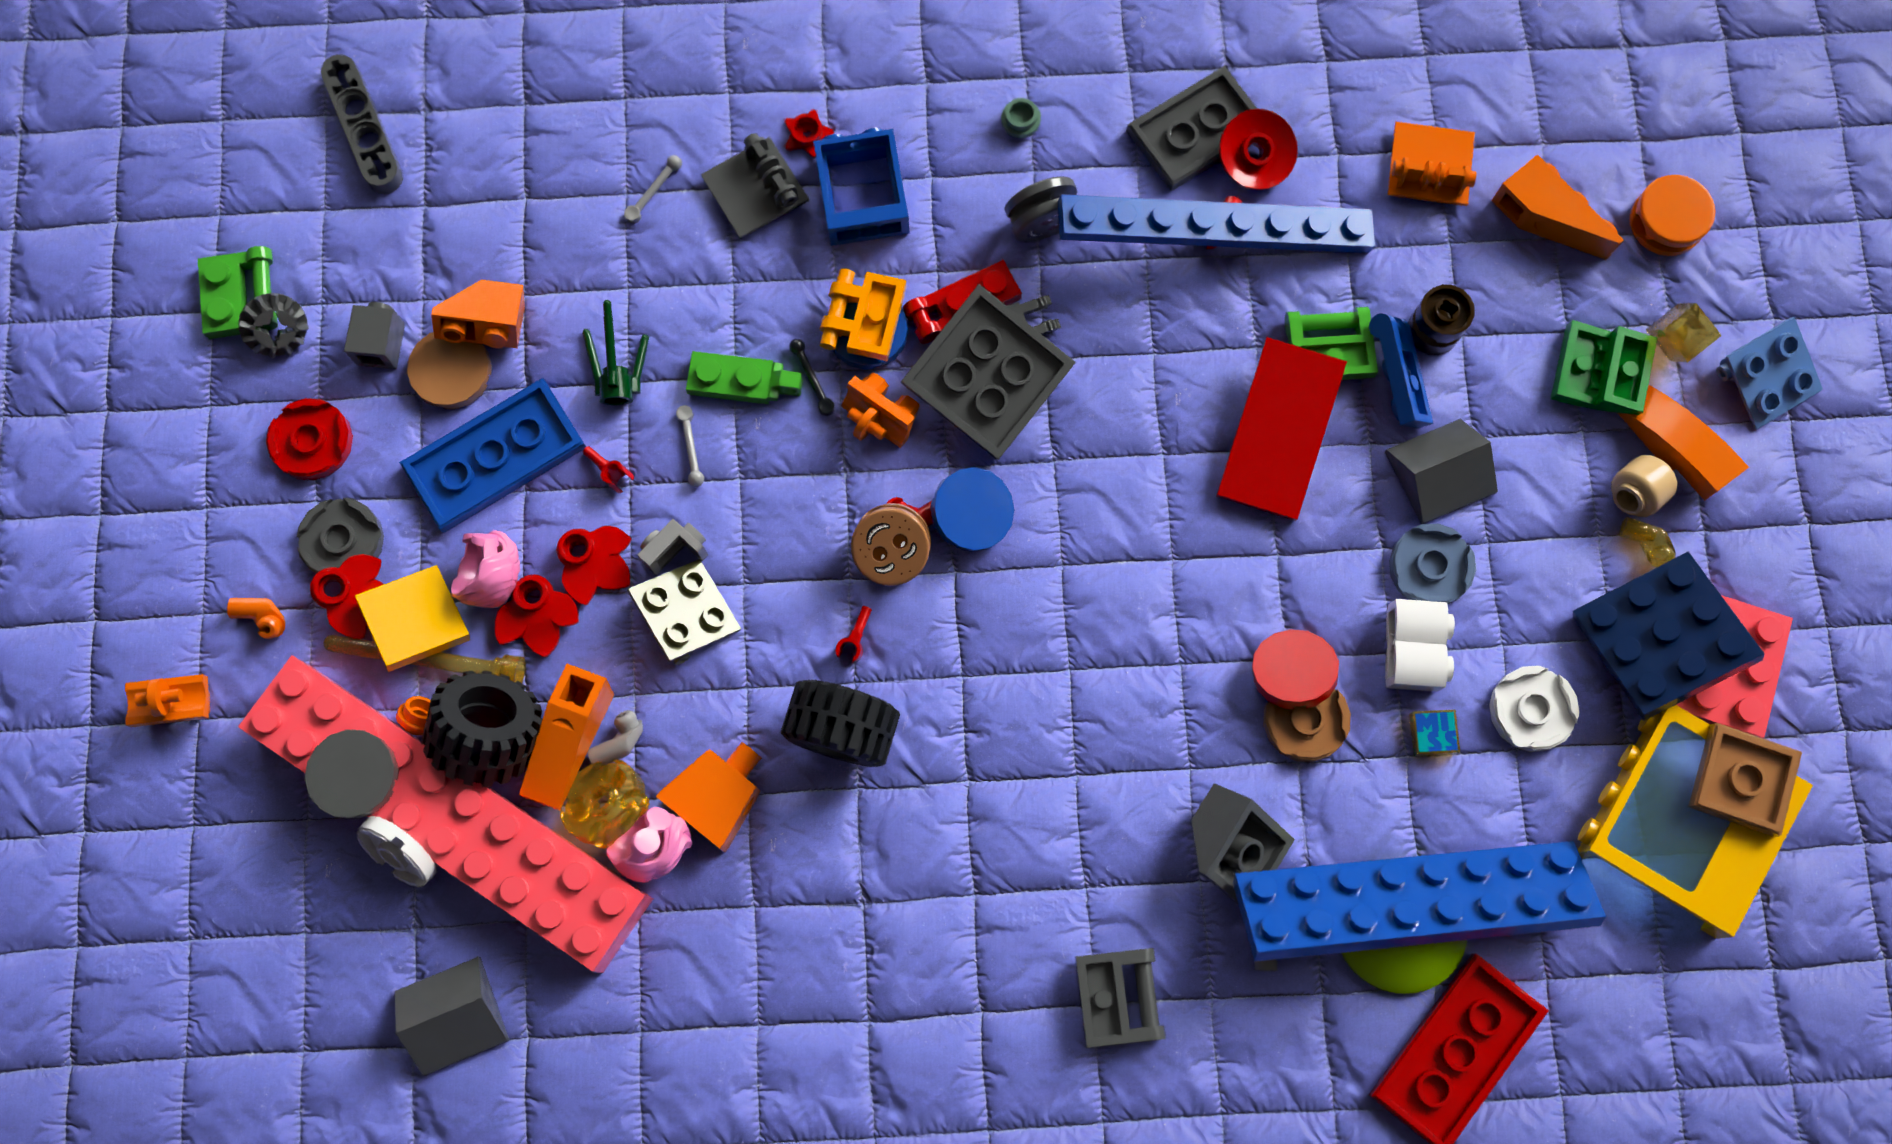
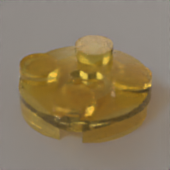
[560,759,649,849]

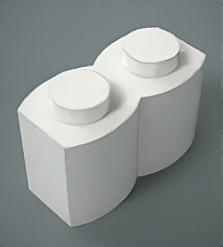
[1385,599,1455,692]

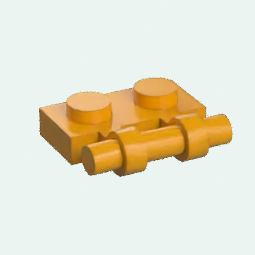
[820,268,907,361]

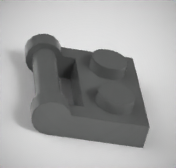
[1075,948,1166,1048]

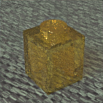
[1646,303,1722,363]

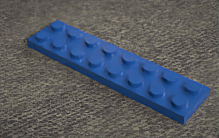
[1232,841,1606,962]

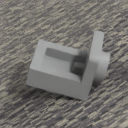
[637,519,708,575]

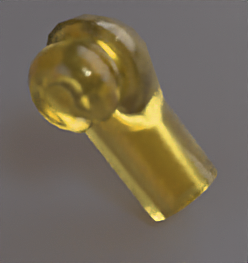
[1619,517,1676,567]

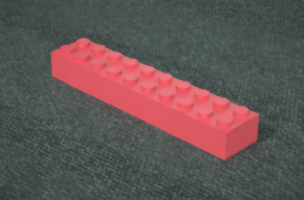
[238,655,653,973]

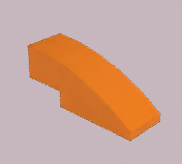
[1618,385,1749,501]

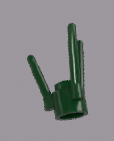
[582,300,649,405]

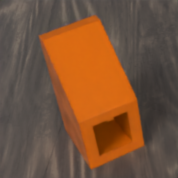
[431,279,525,349]

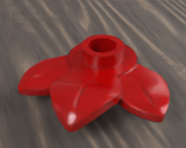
[557,526,631,605]
[310,554,384,639]
[495,575,579,657]

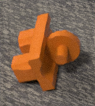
[841,372,920,448]
[125,674,210,727]

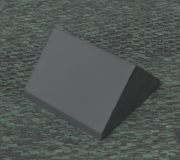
[1385,419,1498,524]
[395,957,509,1076]

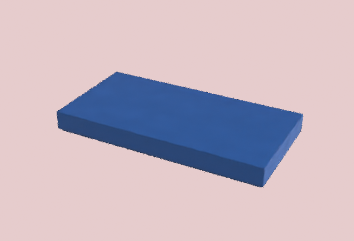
[399,378,586,533]

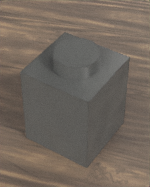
[344,302,405,369]

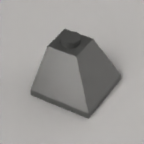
[1191,783,1295,905]

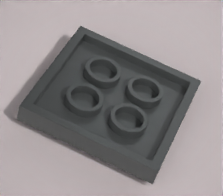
[900,284,1076,460]

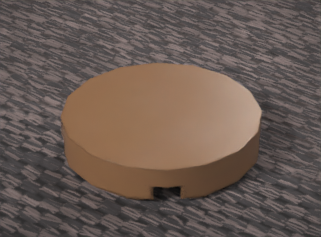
[407,332,492,410]
[1263,689,1351,762]

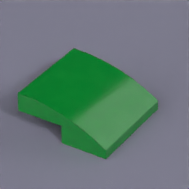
[1550,320,1658,415]

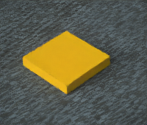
[355,565,470,672]

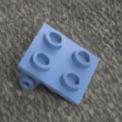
[1716,317,1823,429]

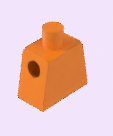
[656,742,762,852]

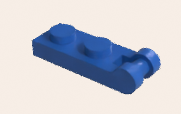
[1369,313,1434,429]

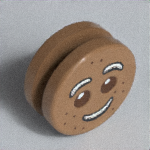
[851,503,931,586]

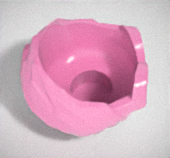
[451,530,520,608]
[607,807,692,883]

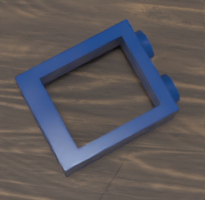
[814,128,910,246]

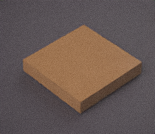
[1688,723,1802,837]

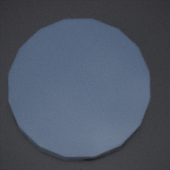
[1389,523,1476,605]

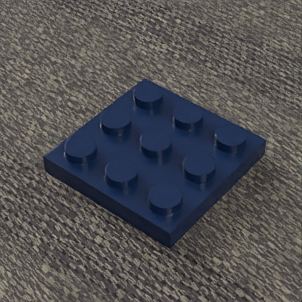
[1573,551,1764,721]

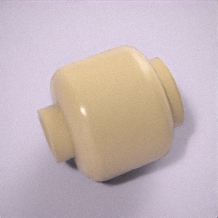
[1611,455,1677,517]

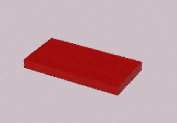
[1216,337,1347,521]
[1369,953,1549,1144]

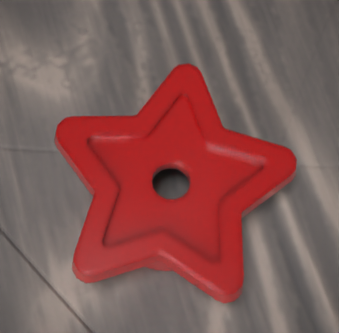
[785,109,834,158]

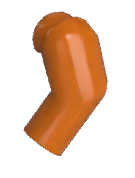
[227,598,286,639]

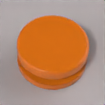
[1629,175,1715,256]

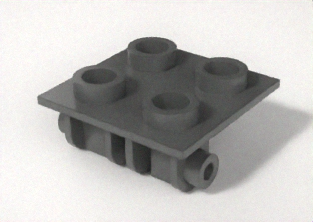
[701,133,810,239]

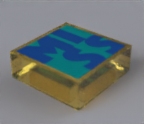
[1409,710,1460,756]

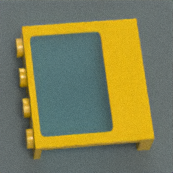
[1577,705,1813,939]

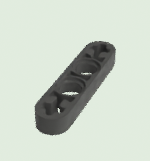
[321,54,403,194]

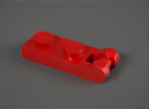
[902,259,1022,344]

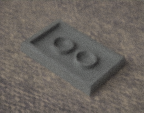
[1126,66,1257,191]

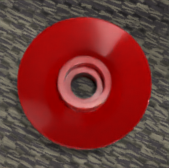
[1219,109,1298,190]

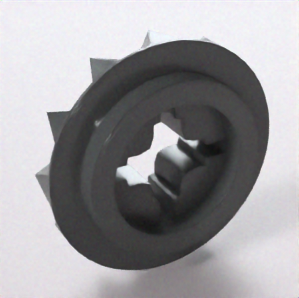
[238,293,309,359]

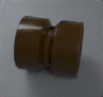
[1408,284,1475,355]

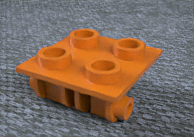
[1387,121,1477,206]

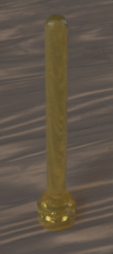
[323,635,526,683]

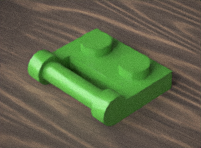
[198,246,278,339]
[1284,307,1378,380]

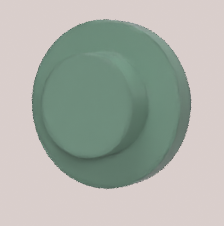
[1001,98,1041,138]

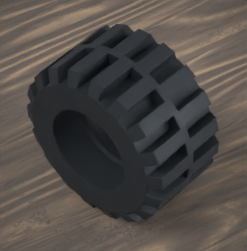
[422,670,542,787]
[781,680,900,767]

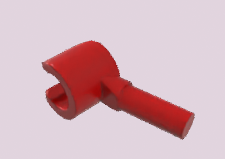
[583,446,634,493]
[835,606,872,663]

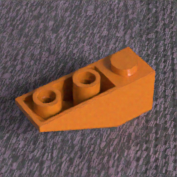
[1491,154,1624,260]
[519,664,614,811]

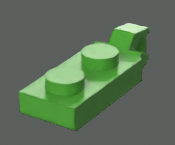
[686,351,803,404]

